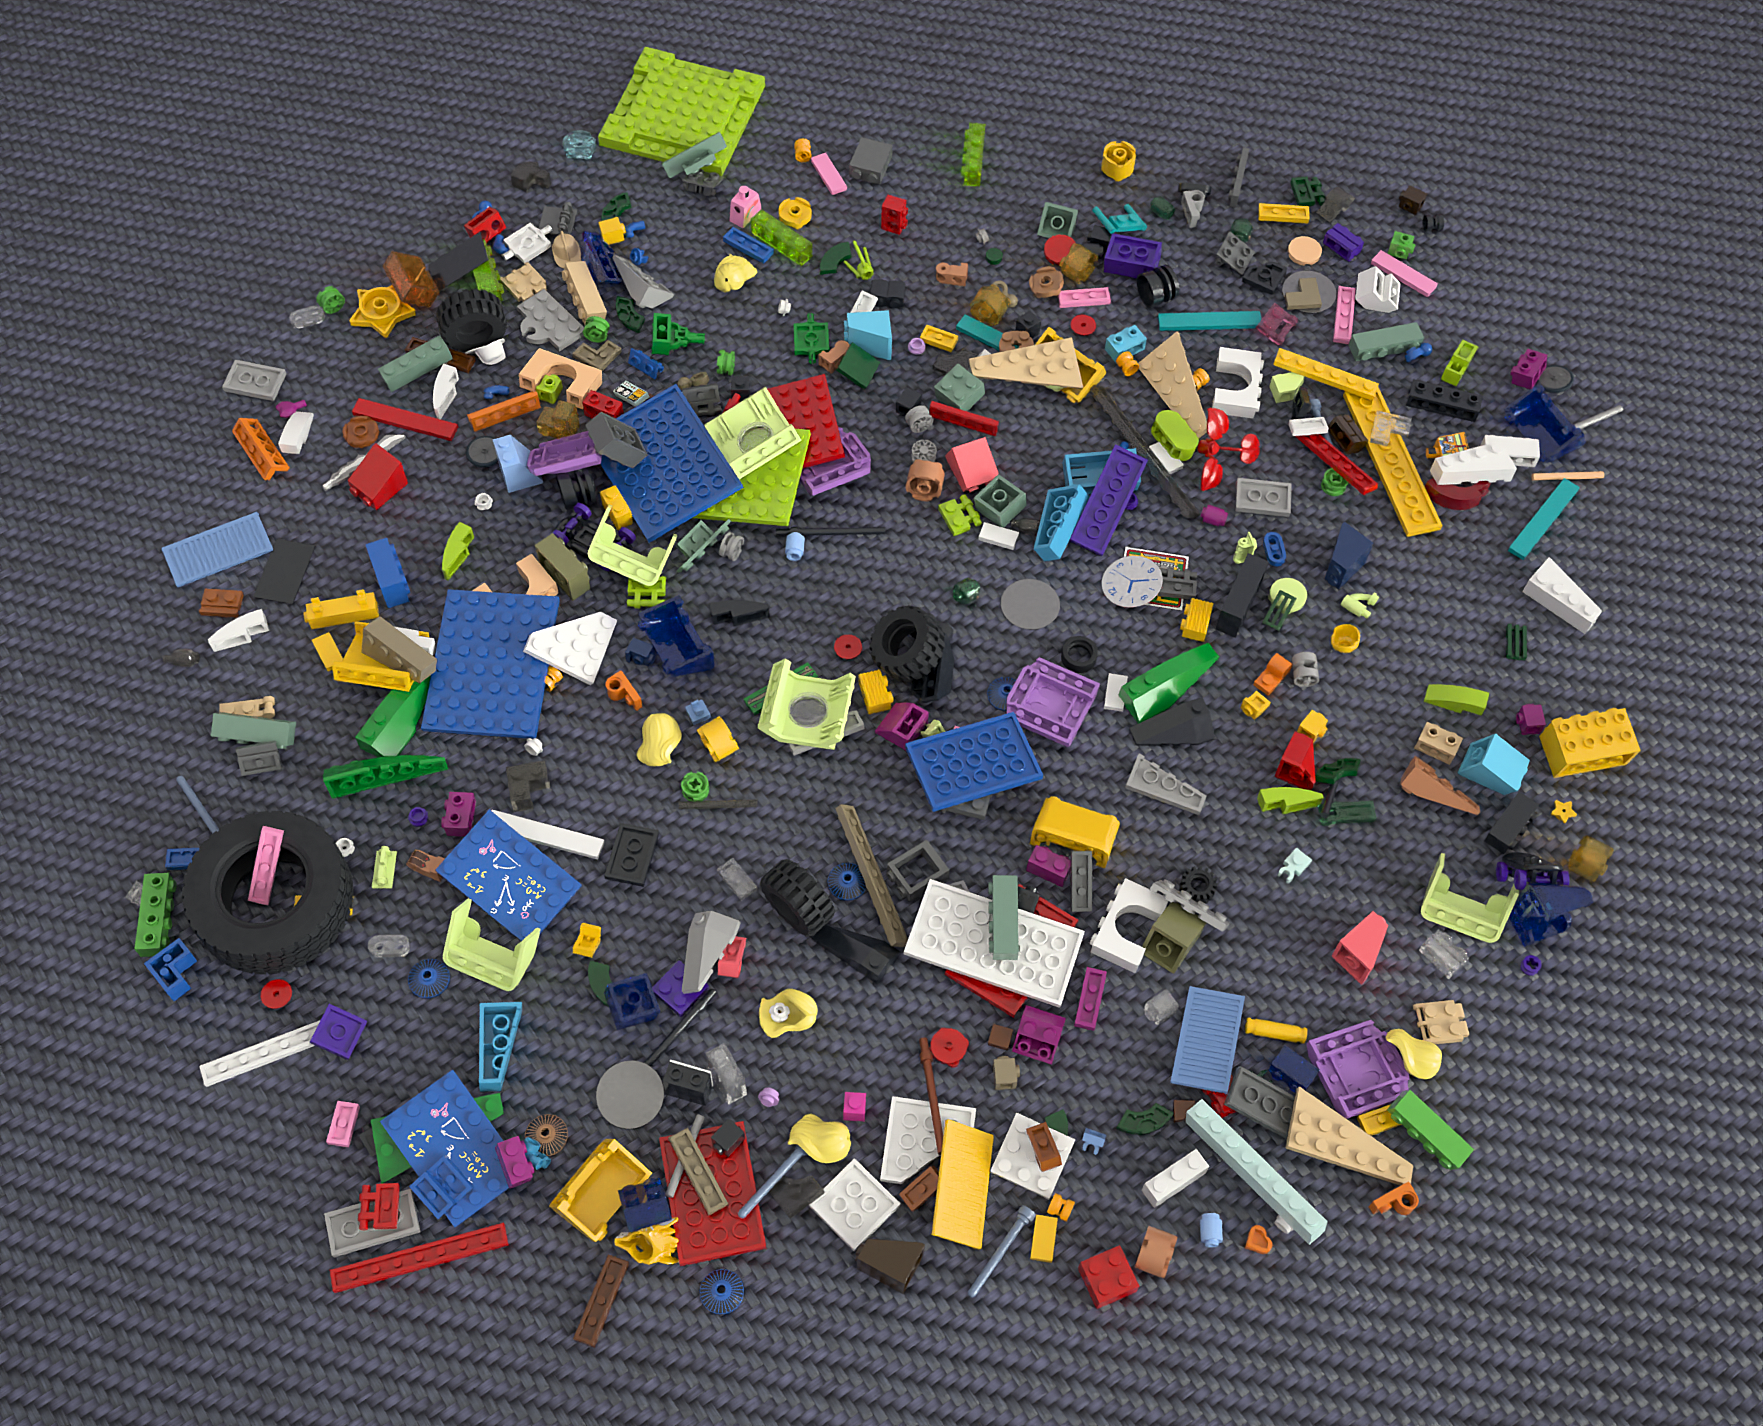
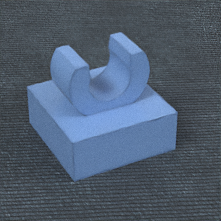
[685,700,711,725]
[1082,1128,1106,1155]

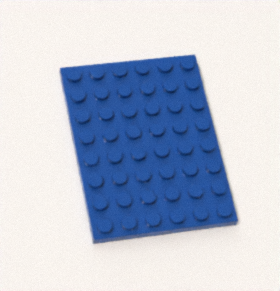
[601,384,744,543]
[421,589,560,739]

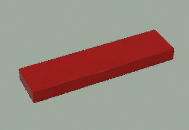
[929,401,999,436]

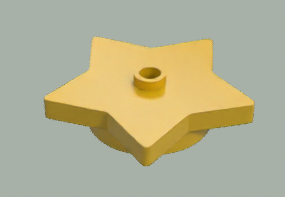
[349,283,416,338]

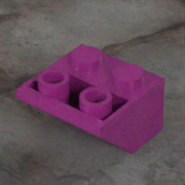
[875,703,929,750]
[1012,1005,1066,1065]

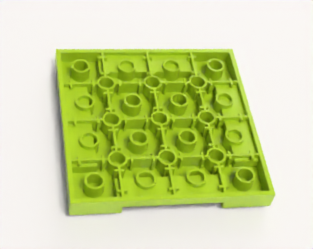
[598,47,765,176]

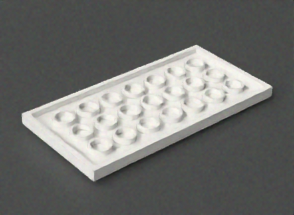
[904,879,1085,1008]

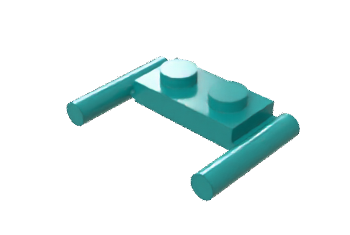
[1092,204,1147,234]

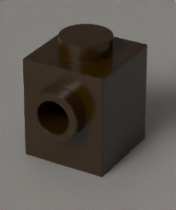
[1398,185,1427,215]

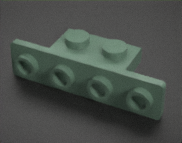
[662,132,727,178]
[675,519,731,573]

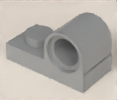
[1181,190,1205,228]

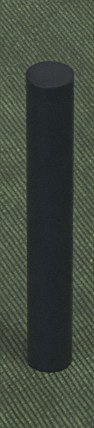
[1320,779,1340,818]

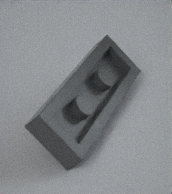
[1071,851,1092,912]

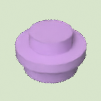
[908,338,925,354]
[758,1088,779,1107]

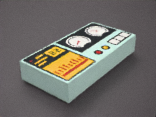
[613,381,649,407]

